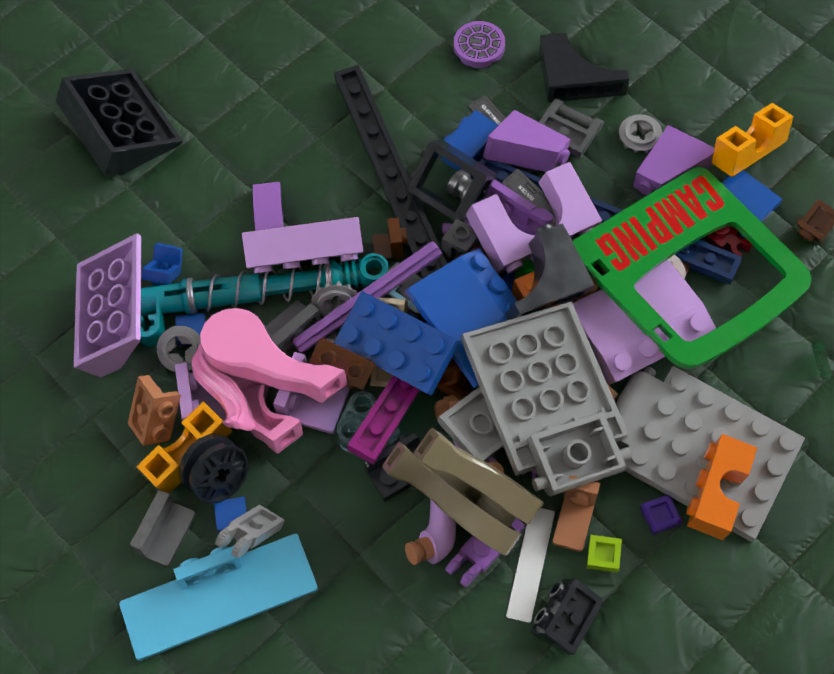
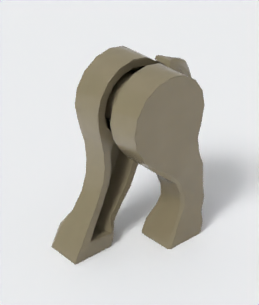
[382,428,544,556]

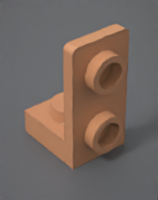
[552,475,600,552]

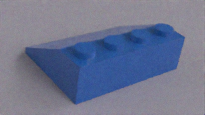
[405,249,517,388]

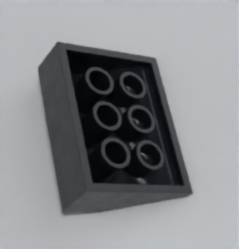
[56,69,183,176]

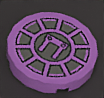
[454,21,505,68]

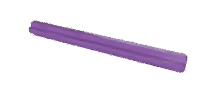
[293,241,442,353]

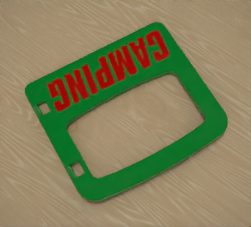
[572,167,812,369]

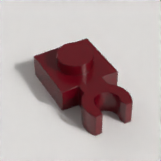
[703,226,752,257]

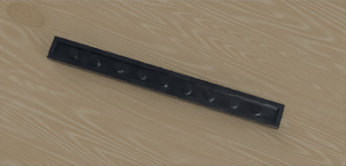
[334,65,448,279]

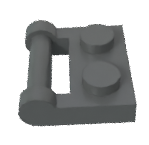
[539,98,604,159]

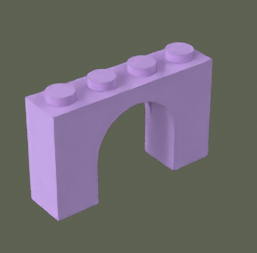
[466,162,602,274]

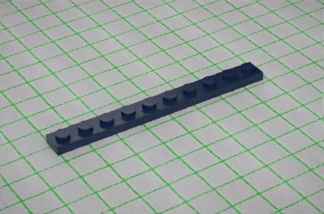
[472,156,742,285]

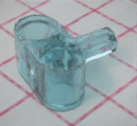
[336,391,400,453]

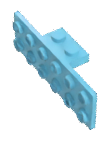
[119,534,318,661]

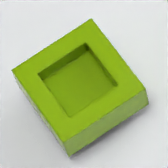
[586,535,622,573]

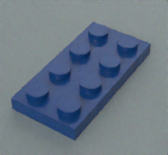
[334,291,460,396]

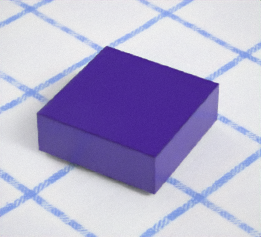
[640,494,682,535]

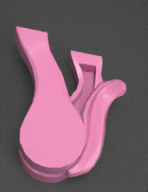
[192,308,348,454]

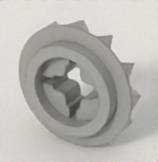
[619,114,663,154]
[312,281,357,317]
[157,326,201,372]

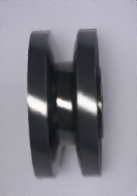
[179,434,249,504]

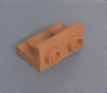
[128,375,181,446]

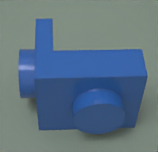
[141,243,183,286]

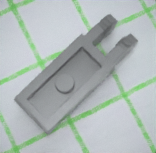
[215,505,285,558]

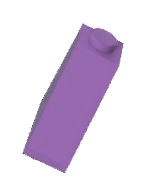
[483,110,571,172]
[633,125,714,195]

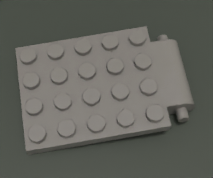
[460,301,632,496]
[615,366,805,542]

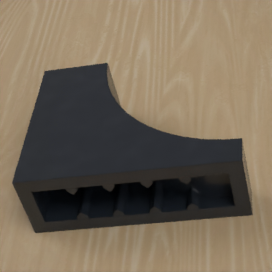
[539,33,629,102]
[505,223,595,320]

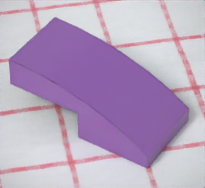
[253,182,284,231]

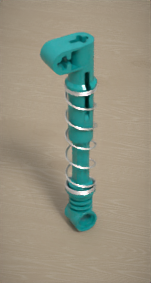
[140,253,389,347]

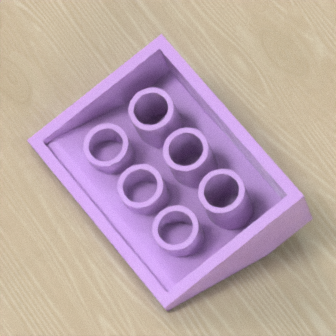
[242,217,363,273]
[74,233,141,378]
[573,259,716,385]

